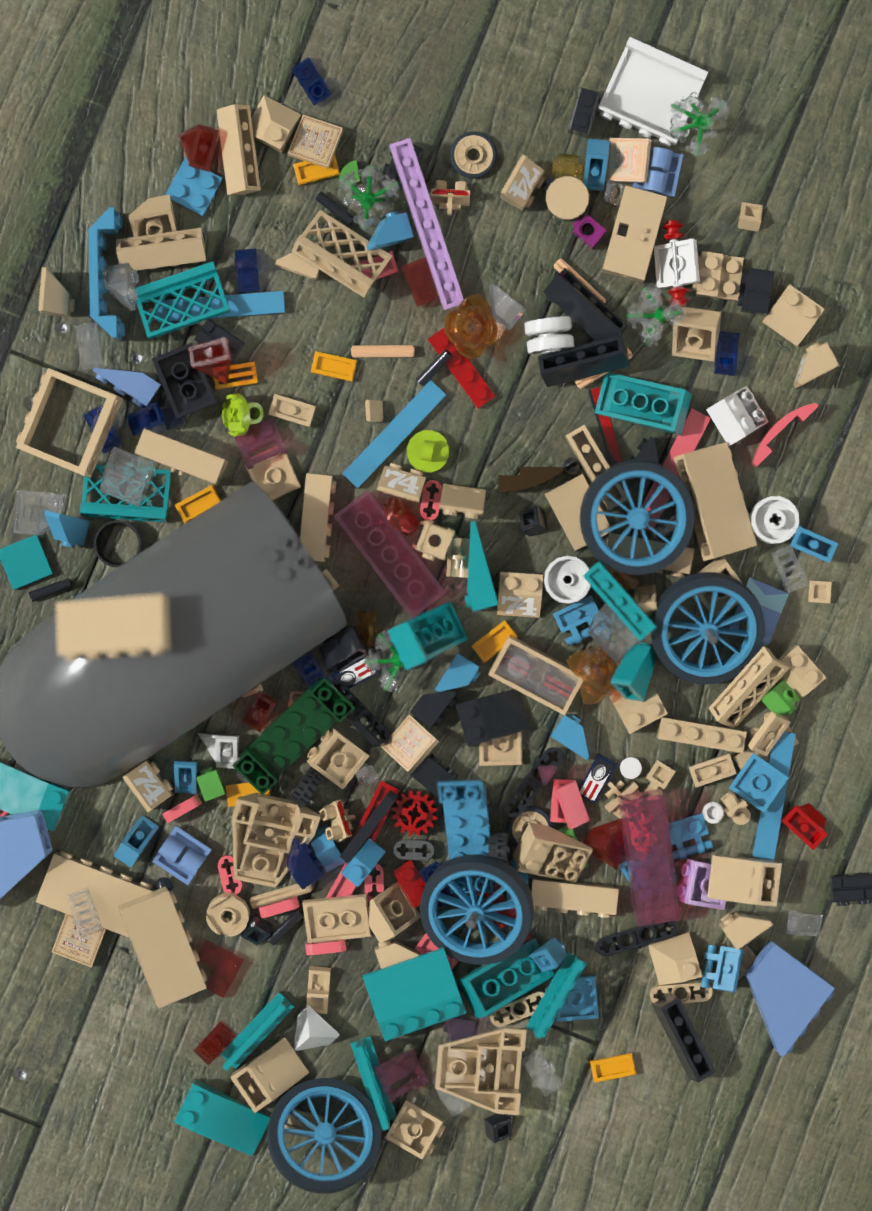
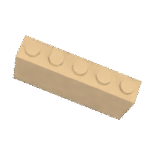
[673,442,757,561]
[56,594,171,661]
[36,850,156,937]
[117,887,207,1008]

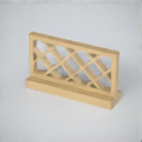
[292,210,392,298]

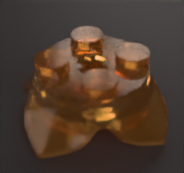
[444,294,506,360]
[566,645,621,704]

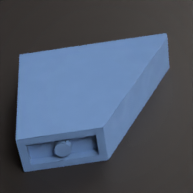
[0,809,53,899]
[744,940,835,1057]

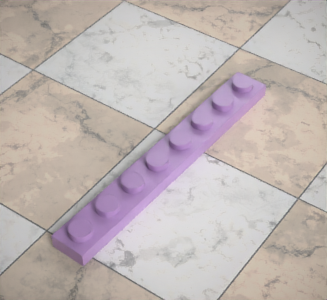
[389,138,465,310]

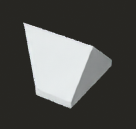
[197,733,240,769]
[293,1005,340,1051]

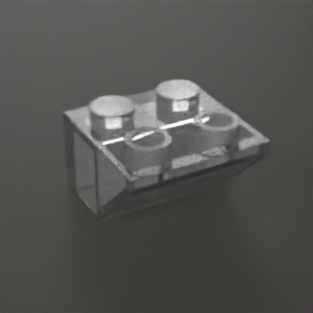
[99,447,156,507]
[587,603,638,663]

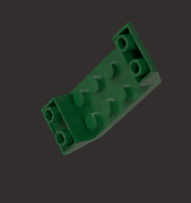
[232,677,355,796]

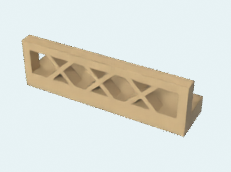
[709,646,790,729]

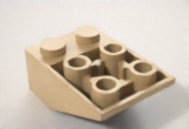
[439,484,486,519]
[513,822,593,883]
[707,855,782,906]
[230,1037,309,1113]

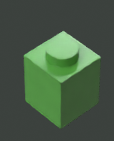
[196,767,226,802]

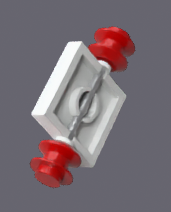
[654,220,700,308]

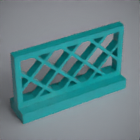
[132,261,230,340]
[80,465,171,523]
[583,561,657,641]
[526,952,587,1039]
[220,991,295,1071]
[350,1036,397,1130]

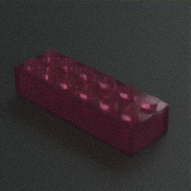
[334,490,446,619]
[618,789,681,927]

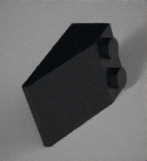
[152,342,217,419]
[456,689,530,747]

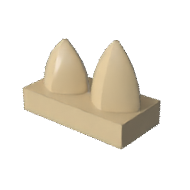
[634,584,657,619]
[748,711,791,756]

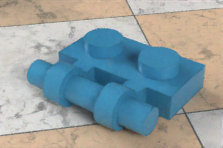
[553,595,607,647]
[661,813,713,860]
[700,945,743,993]

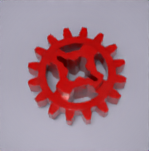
[391,790,438,836]

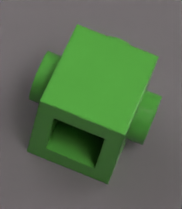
[761,679,800,716]

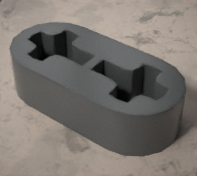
[394,839,434,860]

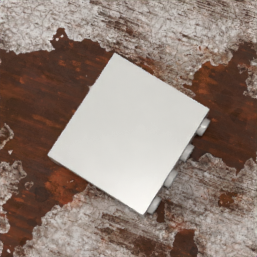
[597,37,708,147]

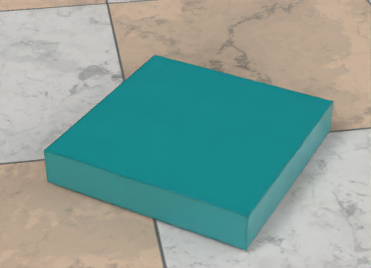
[0,534,53,590]

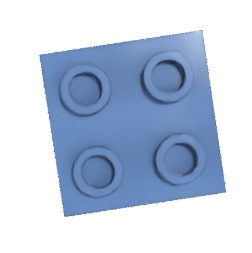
[633,147,683,198]
[152,825,212,885]

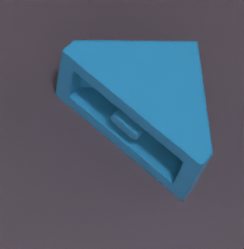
[174,760,199,794]
[310,824,346,872]

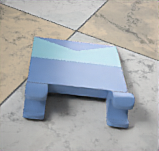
[728,577,789,647]

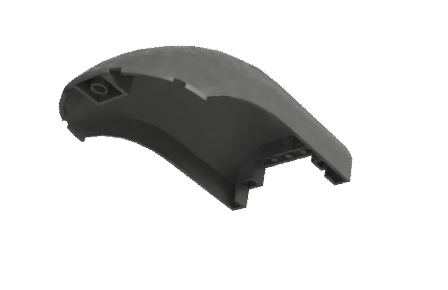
[0,481,347,787]

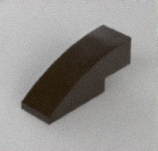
[498,467,563,493]

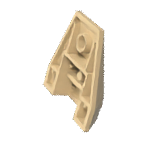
[232,793,321,888]
[435,1028,527,1115]

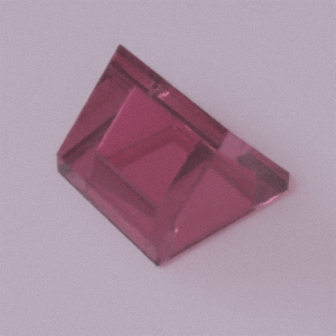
[538,765,557,786]

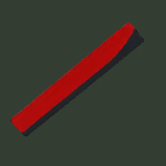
[588,387,623,467]

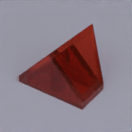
[178,124,220,172]
[188,337,232,384]
[583,817,627,870]

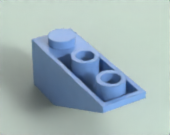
[93,368,163,408]

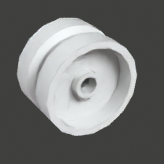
[524,316,574,354]
[750,496,799,544]
[543,556,591,603]

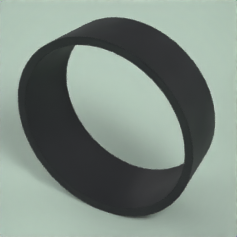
[94,520,141,567]

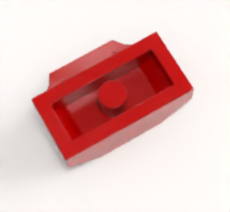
[781,803,828,850]

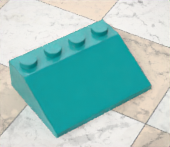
[362,947,466,1041]

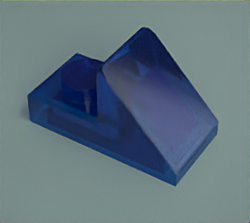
[235,248,260,293]
[126,402,165,436]

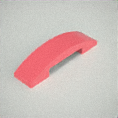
[752,403,818,467]

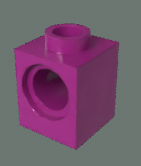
[572,214,607,249]

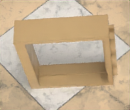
[16,368,123,478]

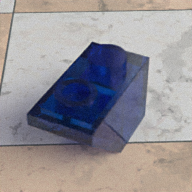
[286,837,324,890]

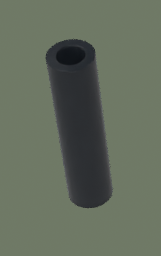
[315,191,355,226]
[416,349,453,386]
[29,578,73,602]
[266,909,304,946]

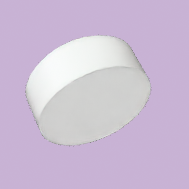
[620,757,642,779]
[702,802,724,824]

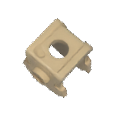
[412,519,457,561]

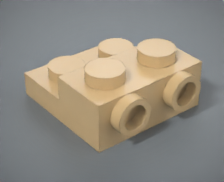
[692,251,744,301]
[307,728,369,789]
[385,1100,446,1159]

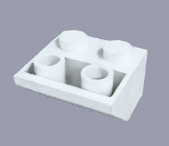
[707,385,769,446]

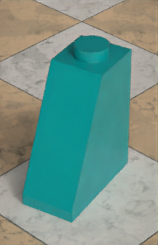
[611,642,657,702]

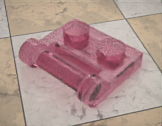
[234,418,287,470]
[374,1049,429,1103]

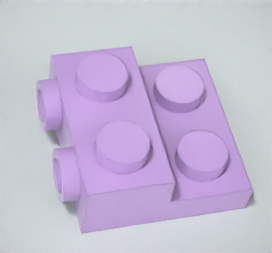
[677,859,726,910]

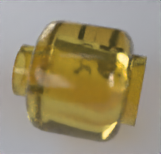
[552,153,583,179]

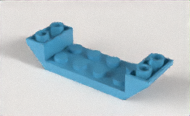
[88,207,125,341]
[438,780,494,894]

